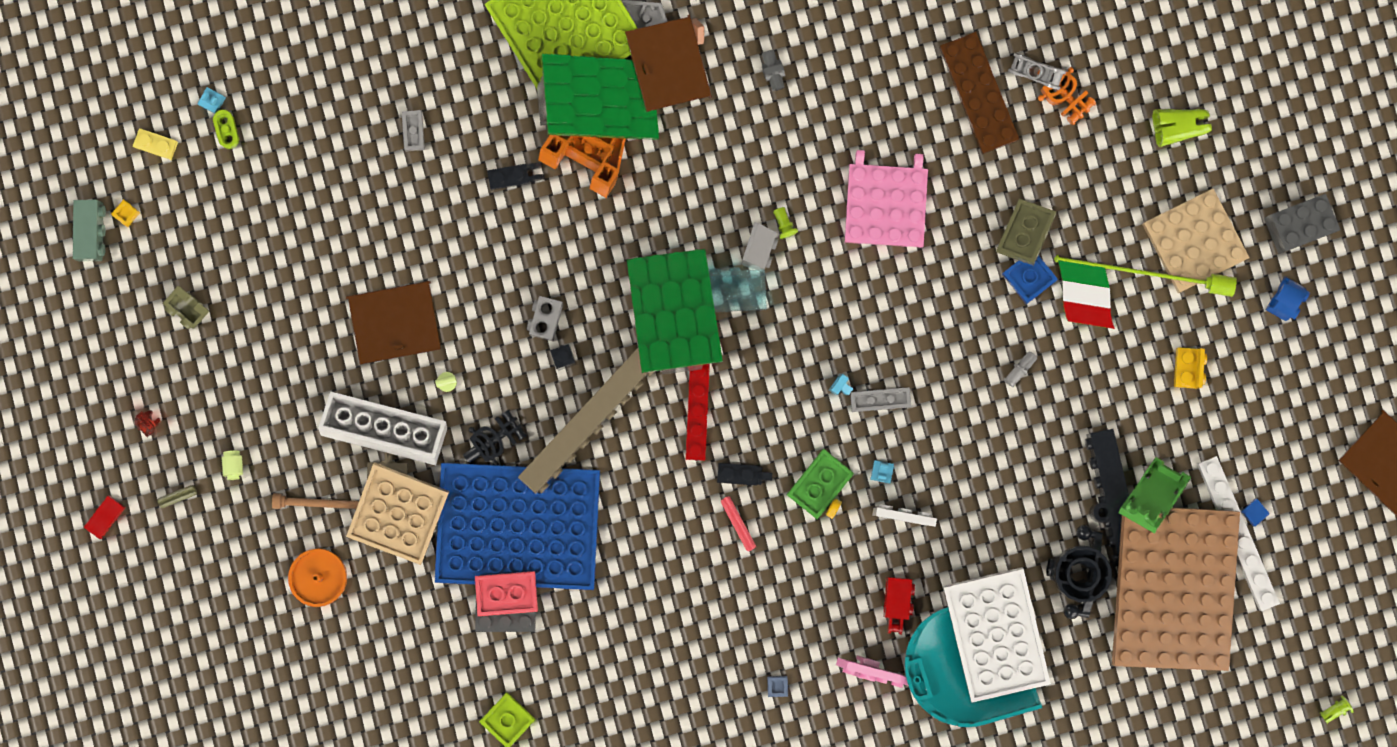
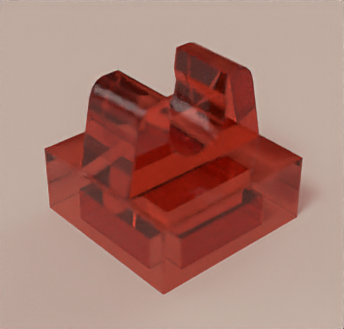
[134,410,160,438]

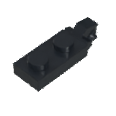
[717,463,773,486]

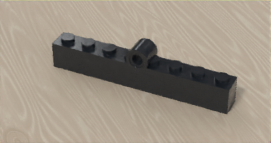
[1085,429,1129,581]

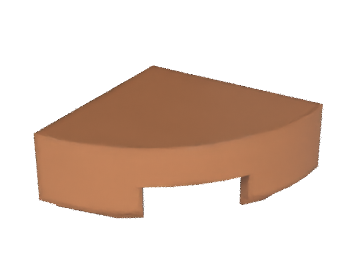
[691,18,704,45]

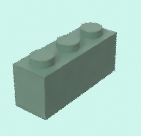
[73,200,106,261]

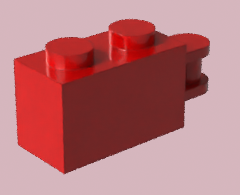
[883,577,915,635]

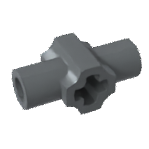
[762,50,785,91]

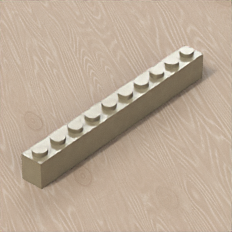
[518,348,655,494]

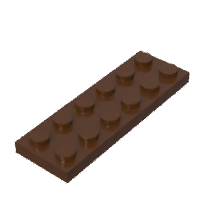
[939,32,1019,155]

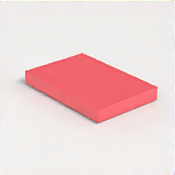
[475,571,538,616]

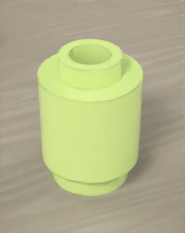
[222,451,243,480]

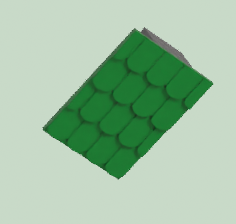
[537,54,659,140]
[627,249,723,375]

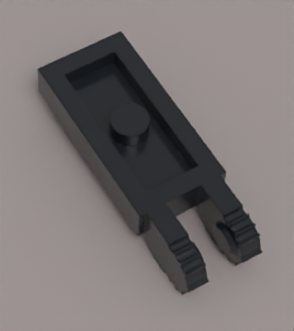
[487,162,544,191]

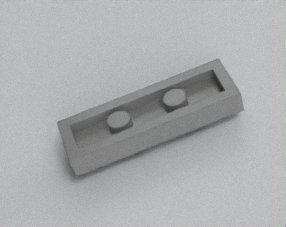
[850,387,911,412]

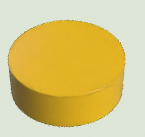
[826,499,842,519]

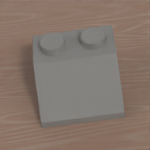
[742,222,779,272]

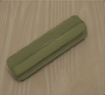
[158,485,197,508]

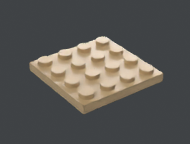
[1142,188,1249,293]
[346,462,449,565]

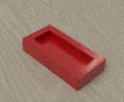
[83,495,126,539]

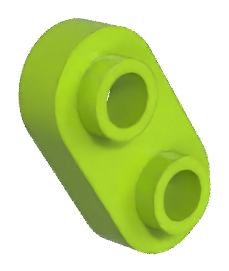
[213,110,239,149]

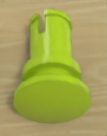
[773,207,798,239]
[1320,695,1354,724]

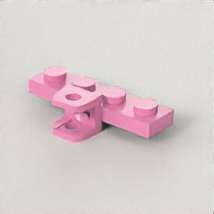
[836,655,909,688]

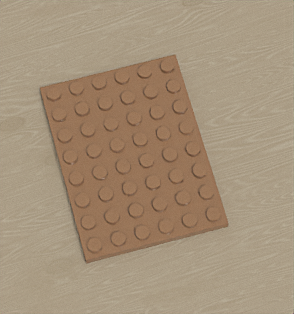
[1112,508,1240,671]

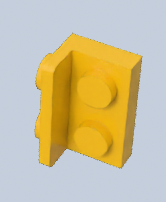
[1174,347,1207,389]

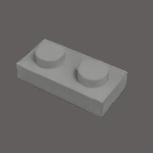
[402,110,425,152]

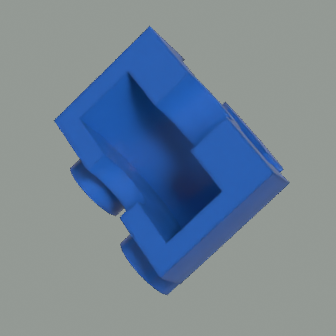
[1265,276,1310,321]

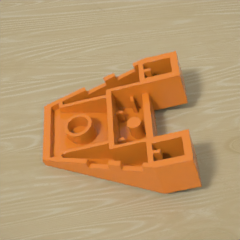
[538,135,626,198]

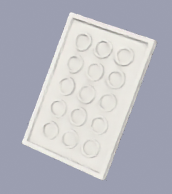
[943,567,1051,702]

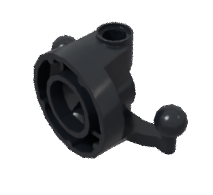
[1046,525,1112,619]

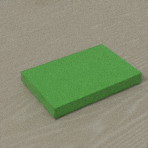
[786,449,854,520]

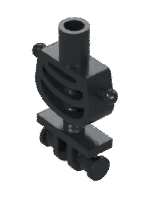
[462,409,527,466]

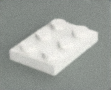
[872,504,937,527]

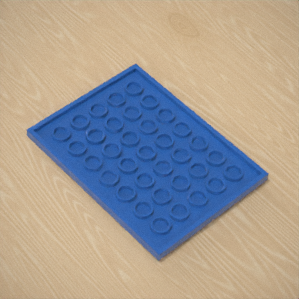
[434,463,600,590]

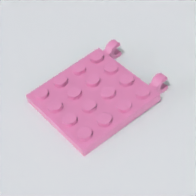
[844,150,928,248]

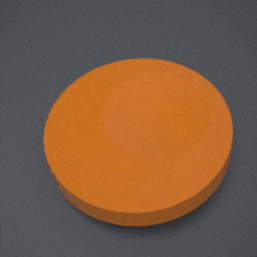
[288,549,347,607]

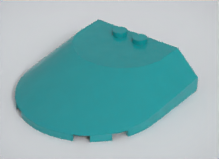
[905,607,1043,727]

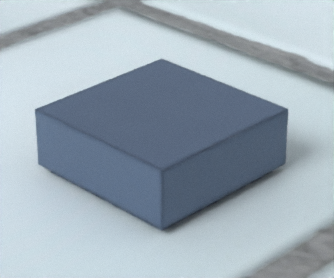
[767,676,788,697]

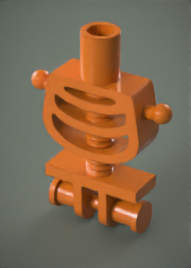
[1037,67,1096,125]

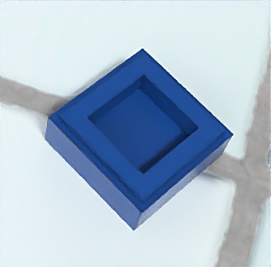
[1240,499,1270,527]

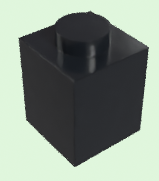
[550,344,576,371]

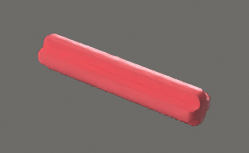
[721,496,756,551]

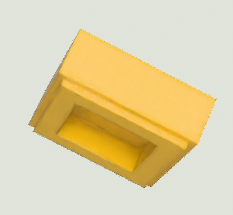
[111,199,140,227]

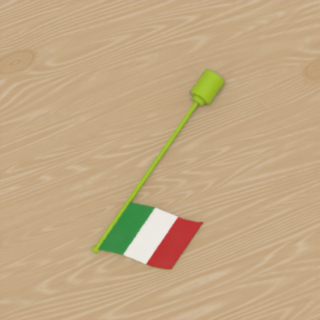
[1054,255,1237,329]

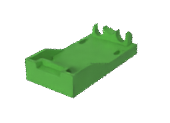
[1119,457,1191,534]

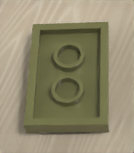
[997,199,1056,266]

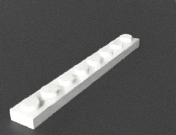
[1197,456,1280,611]

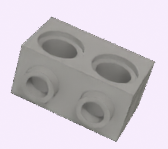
[527,296,563,342]

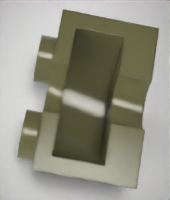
[162,286,209,329]

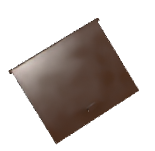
[625,15,712,112]
[346,281,441,365]
[1338,410,1397,517]

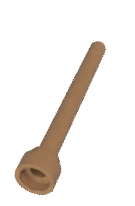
[272,493,359,509]

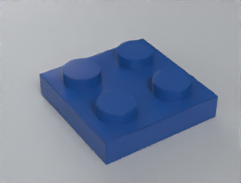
[1002,255,1058,304]

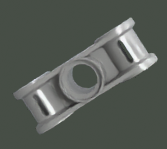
[1008,53,1066,90]

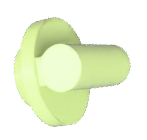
[435,372,457,392]

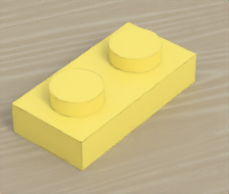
[133,128,178,160]

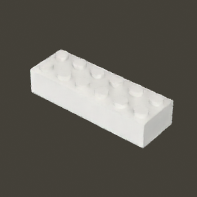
[318,391,447,465]

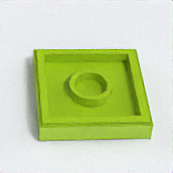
[479,692,536,747]

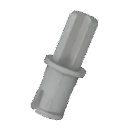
[1004,351,1037,387]

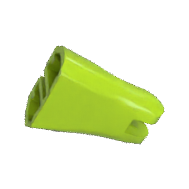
[1152,109,1212,147]

